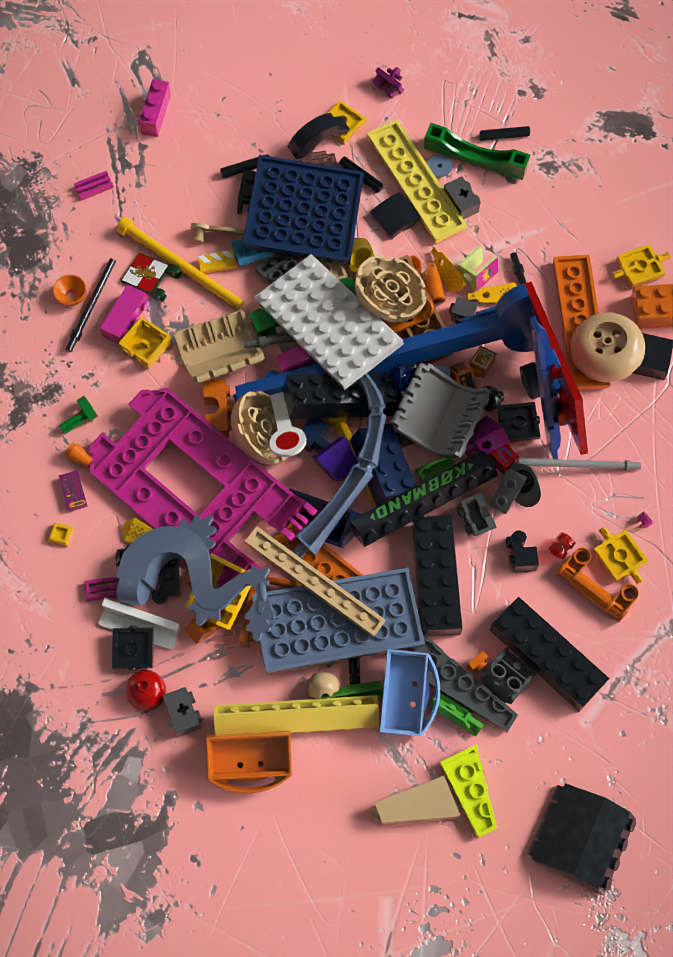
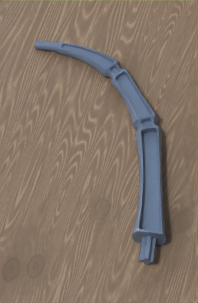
[292,373,386,558]

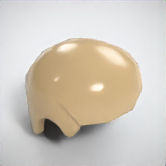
[308,672,340,699]

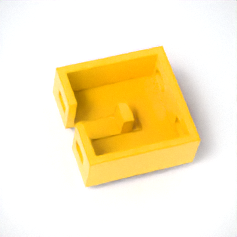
[118,316,172,369]

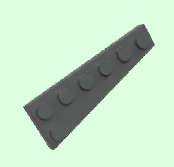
[413,635,518,733]

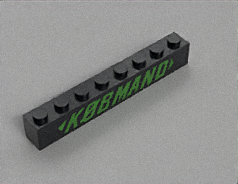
[350,451,498,547]

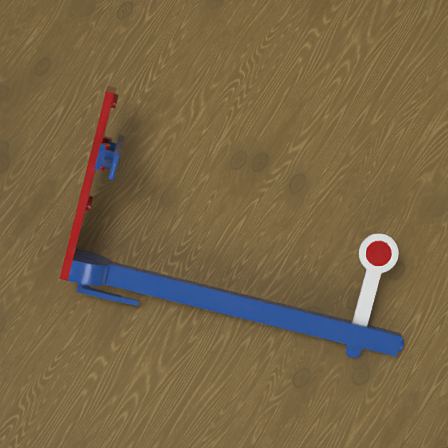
[233,281,588,459]

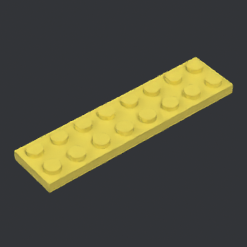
[367,119,467,243]

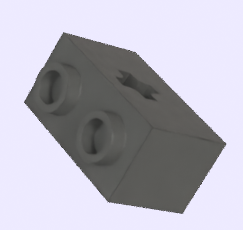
[443,176,481,219]
[489,468,527,514]
[163,687,202,737]

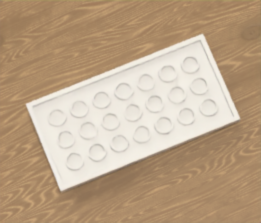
[254,254,404,390]

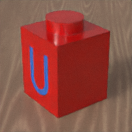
[489,444,520,475]

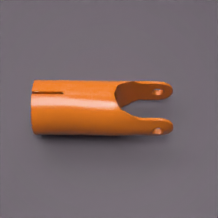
[425,263,445,306]

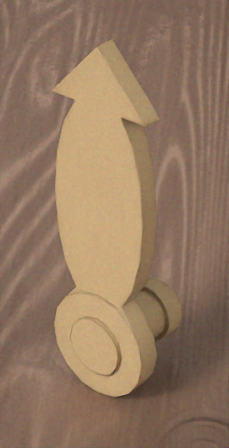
[190,223,245,243]

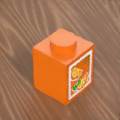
[469,345,497,379]

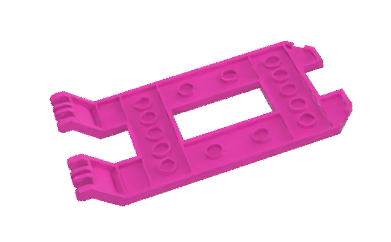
[89,388,317,586]

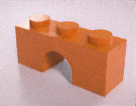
[203,379,232,438]

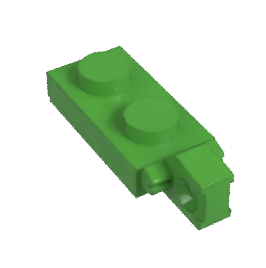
[428,692,484,737]

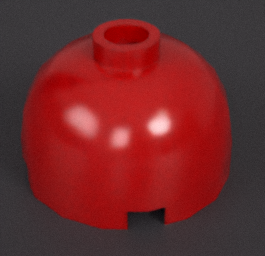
[126,670,167,711]

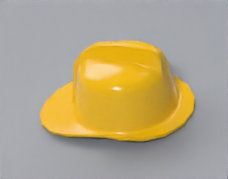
[349,238,375,273]

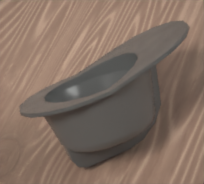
[509,463,541,507]

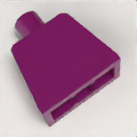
[465,415,510,456]

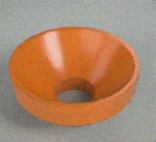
[53,274,87,307]

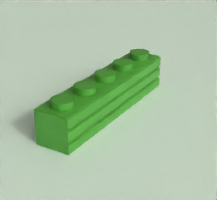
[320,680,383,699]

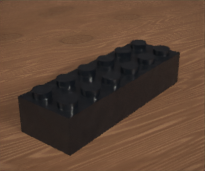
[282,372,403,419]
[412,515,463,637]
[489,596,610,712]

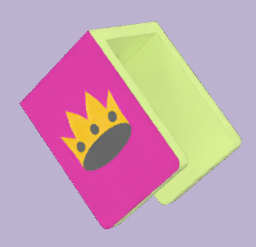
[458,246,499,291]

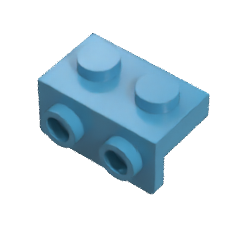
[231,237,274,266]

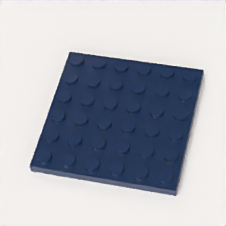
[242,154,364,265]

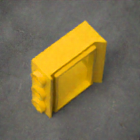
[185,553,251,630]

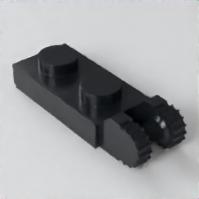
[237,170,256,214]

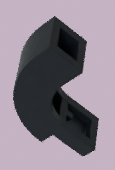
[287,113,350,159]

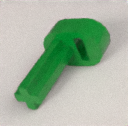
[59,395,98,434]

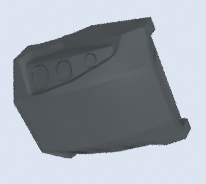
[254,253,298,285]
[480,647,538,704]

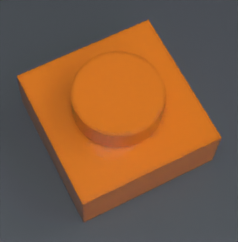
[466,651,488,674]

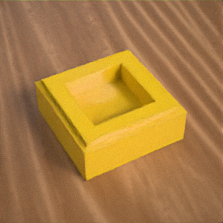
[48,522,74,547]

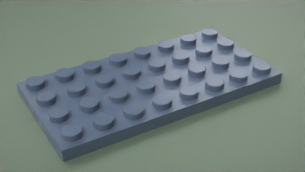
[252,568,425,674]

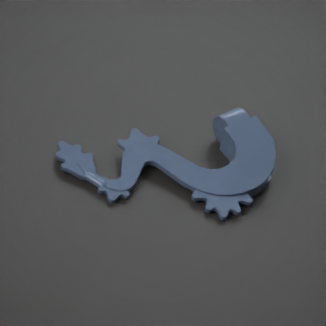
[115,515,276,642]

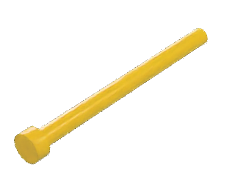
[116,217,244,310]

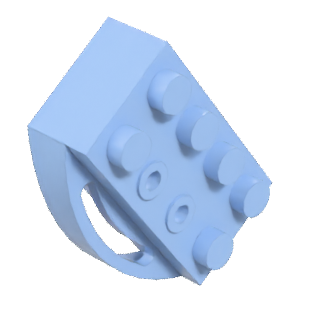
[380,649,440,736]

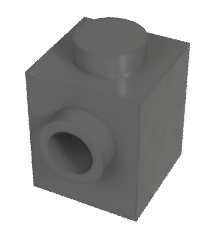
[448,297,478,324]

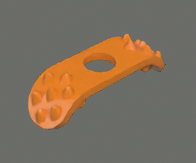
[382,299,434,333]

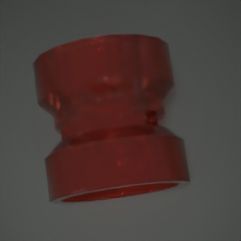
[548,532,576,559]

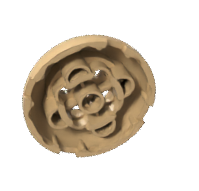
[355,255,427,322]
[570,312,645,382]
[231,391,288,464]

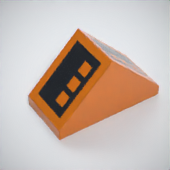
[450,361,478,389]

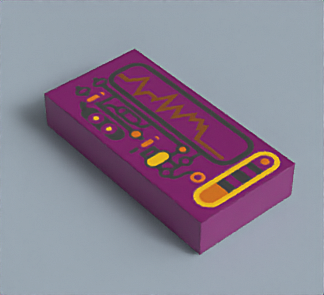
[59,470,88,512]

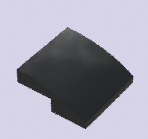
[370,192,421,239]

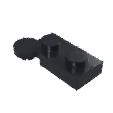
[152,558,180,605]

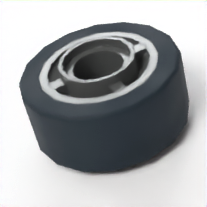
[520,362,540,400]

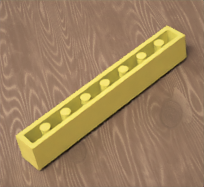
[214,695,379,735]

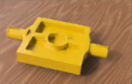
[612,244,670,288]
[593,526,649,585]

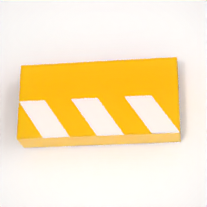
[198,249,237,274]

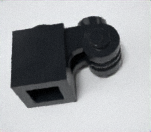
[506,530,539,573]

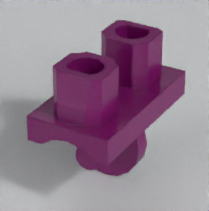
[372,67,404,98]

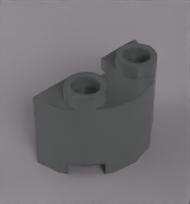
[457,492,497,536]

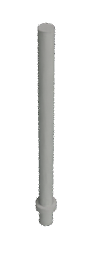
[517,458,641,471]

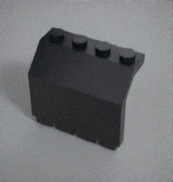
[527,783,636,896]

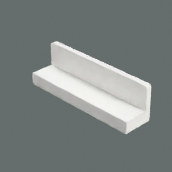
[99,598,181,650]

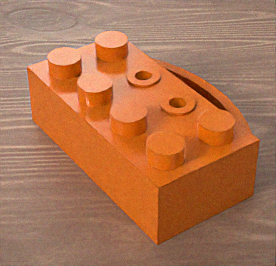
[206,731,292,793]

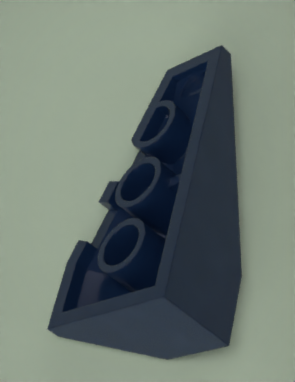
[289,488,361,548]

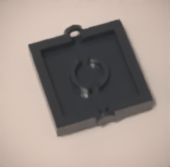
[497,402,541,442]
[112,626,154,671]

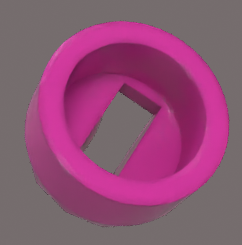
[636,511,653,528]

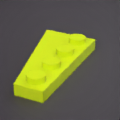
[440,744,497,839]

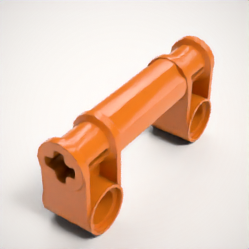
[556,547,639,623]

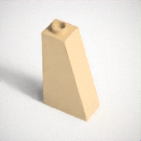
[372,776,460,826]

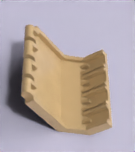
[173,309,265,383]

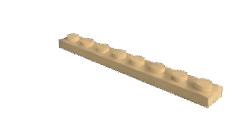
[245,527,386,638]

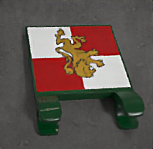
[121,252,181,301]

